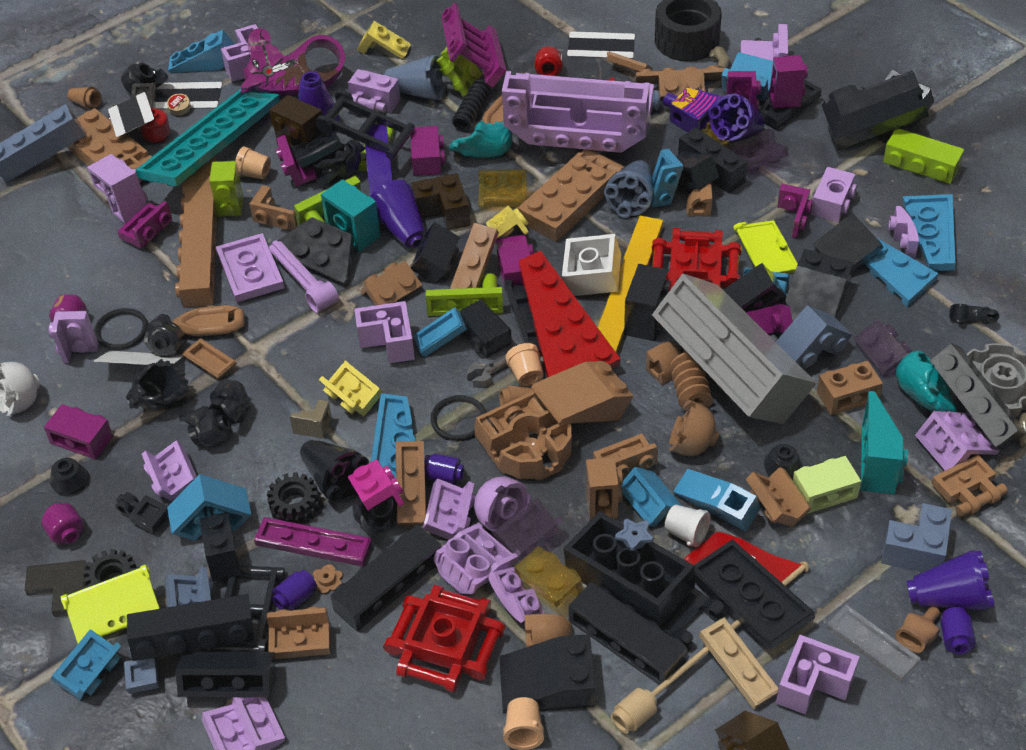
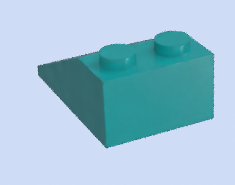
[860,391,908,494]

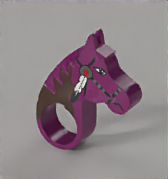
[240,28,345,96]

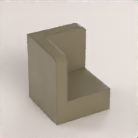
[290,400,332,439]

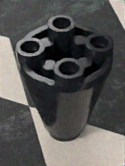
[300,440,369,503]

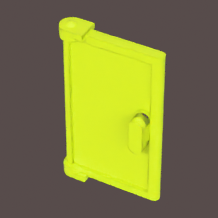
[733,220,798,274]
[61,564,160,643]

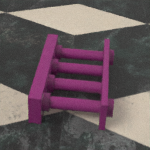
[441,2,506,87]

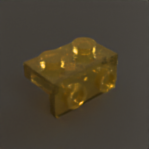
[478,169,527,207]
[514,546,582,608]

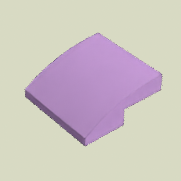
[201,697,285,750]

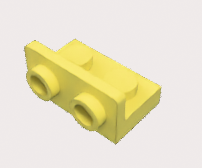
[486,206,529,238]

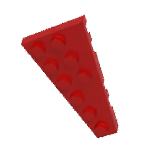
[519,250,621,378]

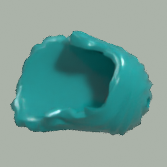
[449,120,512,158]
[896,351,957,412]

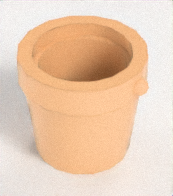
[235,146,271,180]
[506,343,543,386]
[503,697,544,750]

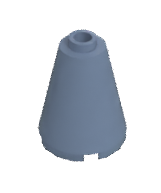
[383,55,447,100]

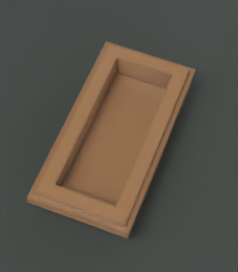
[607,51,653,72]
[182,338,237,380]

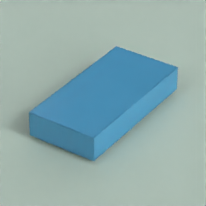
[414,307,467,357]

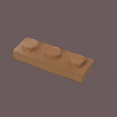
[450,223,499,289]
[396,441,426,526]

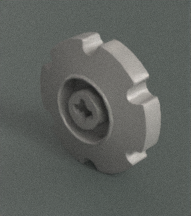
[967,343,1026,417]

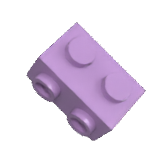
[142,440,197,502]
[423,478,475,540]

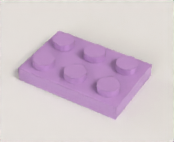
[216,233,284,303]

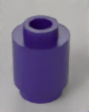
[424,453,465,485]
[272,570,317,611]
[940,607,976,655]

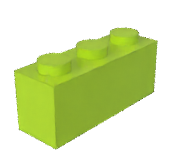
[883,128,964,184]

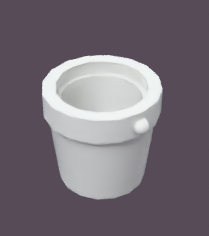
[665,505,711,547]

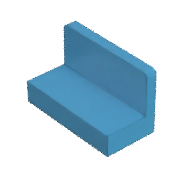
[621,467,682,527]

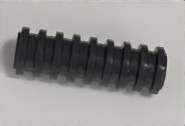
[452,79,491,131]

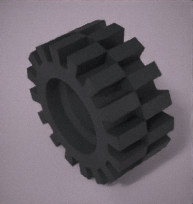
[267,472,320,524]
[83,549,137,588]

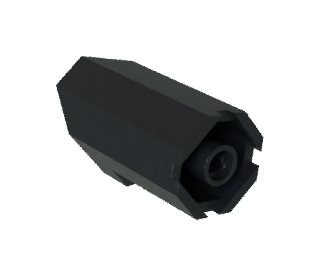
[822,70,929,150]

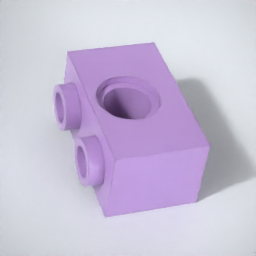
[811,167,857,222]

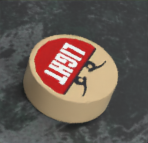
[167,94,191,116]

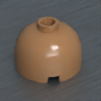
[669,400,719,456]

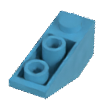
[168,30,235,73]
[673,469,761,532]

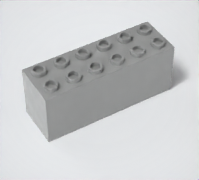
[652,274,817,424]

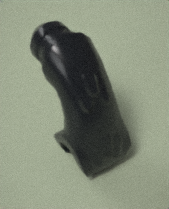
[949,304,999,324]

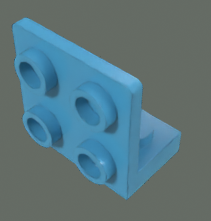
[721,52,773,102]

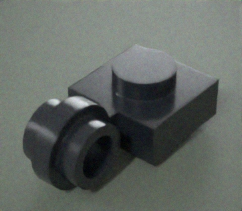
[115,492,168,533]

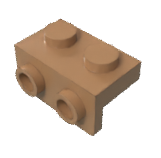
[360,260,422,306]
[593,433,658,478]
[746,467,811,527]
[267,607,331,659]

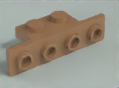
[635,65,726,100]

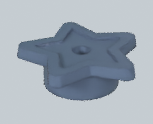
[615,519,654,551]

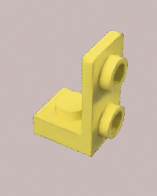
[357,21,411,59]

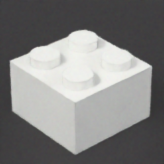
[562,234,621,296]

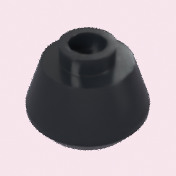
[764,444,802,479]
[49,458,88,493]

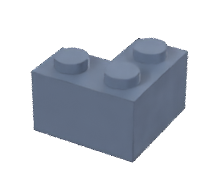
[776,305,852,370]
[881,503,952,572]

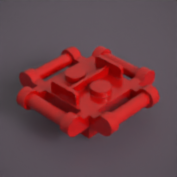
[652,228,742,288]
[383,585,506,693]

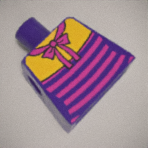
[663,87,721,133]

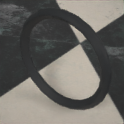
[94,308,148,349]
[430,395,486,441]

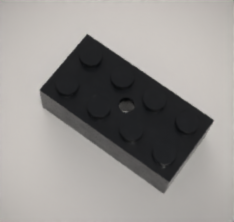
[563,511,695,627]

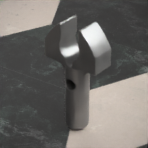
[467,355,507,388]

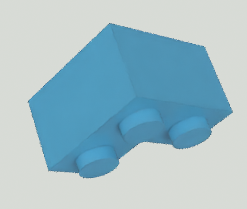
[167,474,251,541]

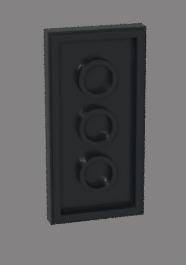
[694,539,815,650]

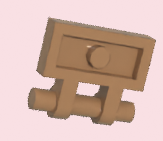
[931,454,1008,517]

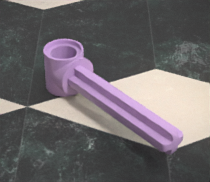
[269,240,339,313]

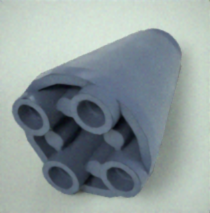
[604,160,653,218]

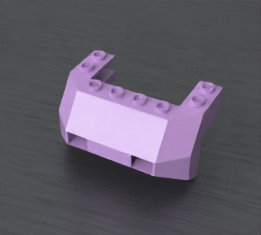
[502,71,654,152]

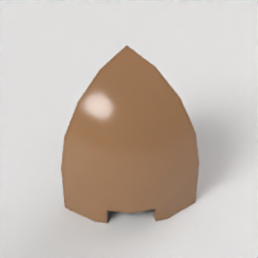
[686,183,712,216]
[646,342,682,385]
[525,614,573,647]

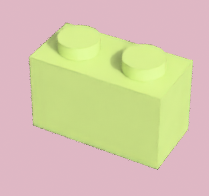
[793,456,861,514]

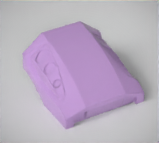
[434,523,519,594]

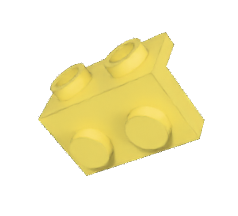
[319,361,384,417]

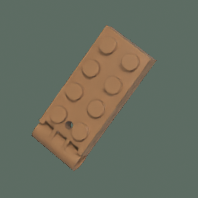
[66,108,152,183]
[518,149,625,242]

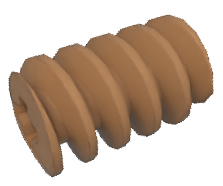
[670,352,713,411]

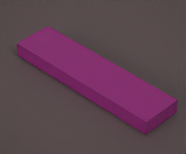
[254,517,372,566]

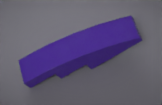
[365,123,393,196]

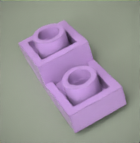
[889,206,919,259]
[488,567,545,623]

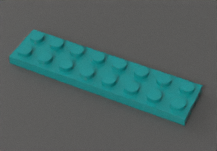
[136,89,280,187]

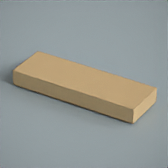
[698,617,779,709]

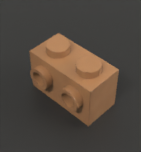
[816,361,883,415]
[586,457,623,520]

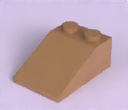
[531,361,634,424]

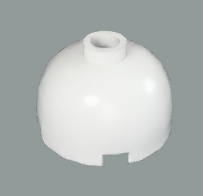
[0,362,40,416]

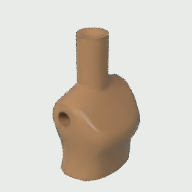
[896,607,940,653]

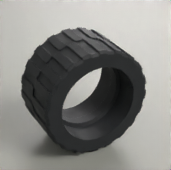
[654,0,722,61]

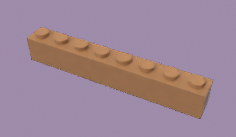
[175,155,218,307]

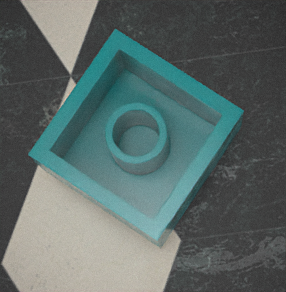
[321,179,380,252]

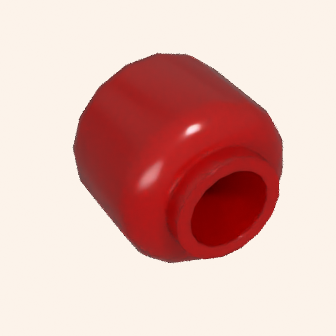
[534,46,563,76]
[139,108,171,143]

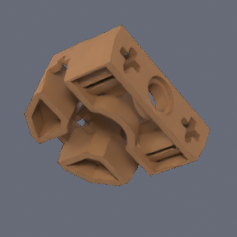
[474,391,572,481]

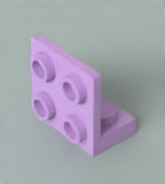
[741,24,788,61]
[915,411,1000,471]

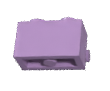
[348,69,401,113]

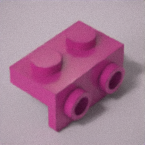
[348,459,404,510]

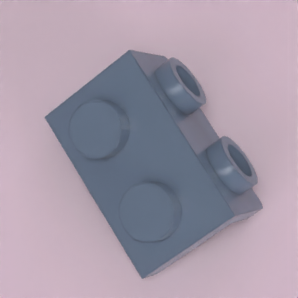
[165,567,213,607]

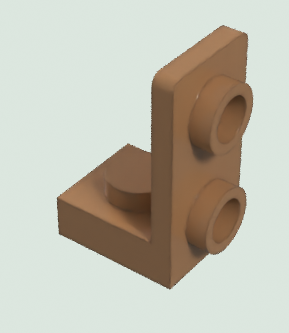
[250,185,298,231]

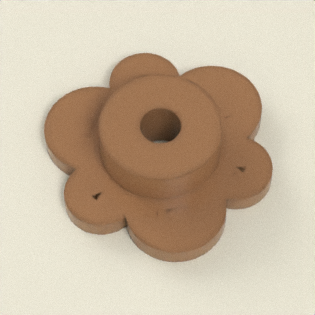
[313,564,343,594]

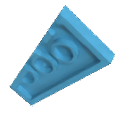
[903,194,955,271]
[863,238,938,307]
[371,393,415,478]

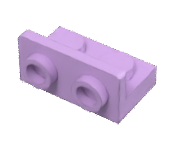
[49,311,99,363]

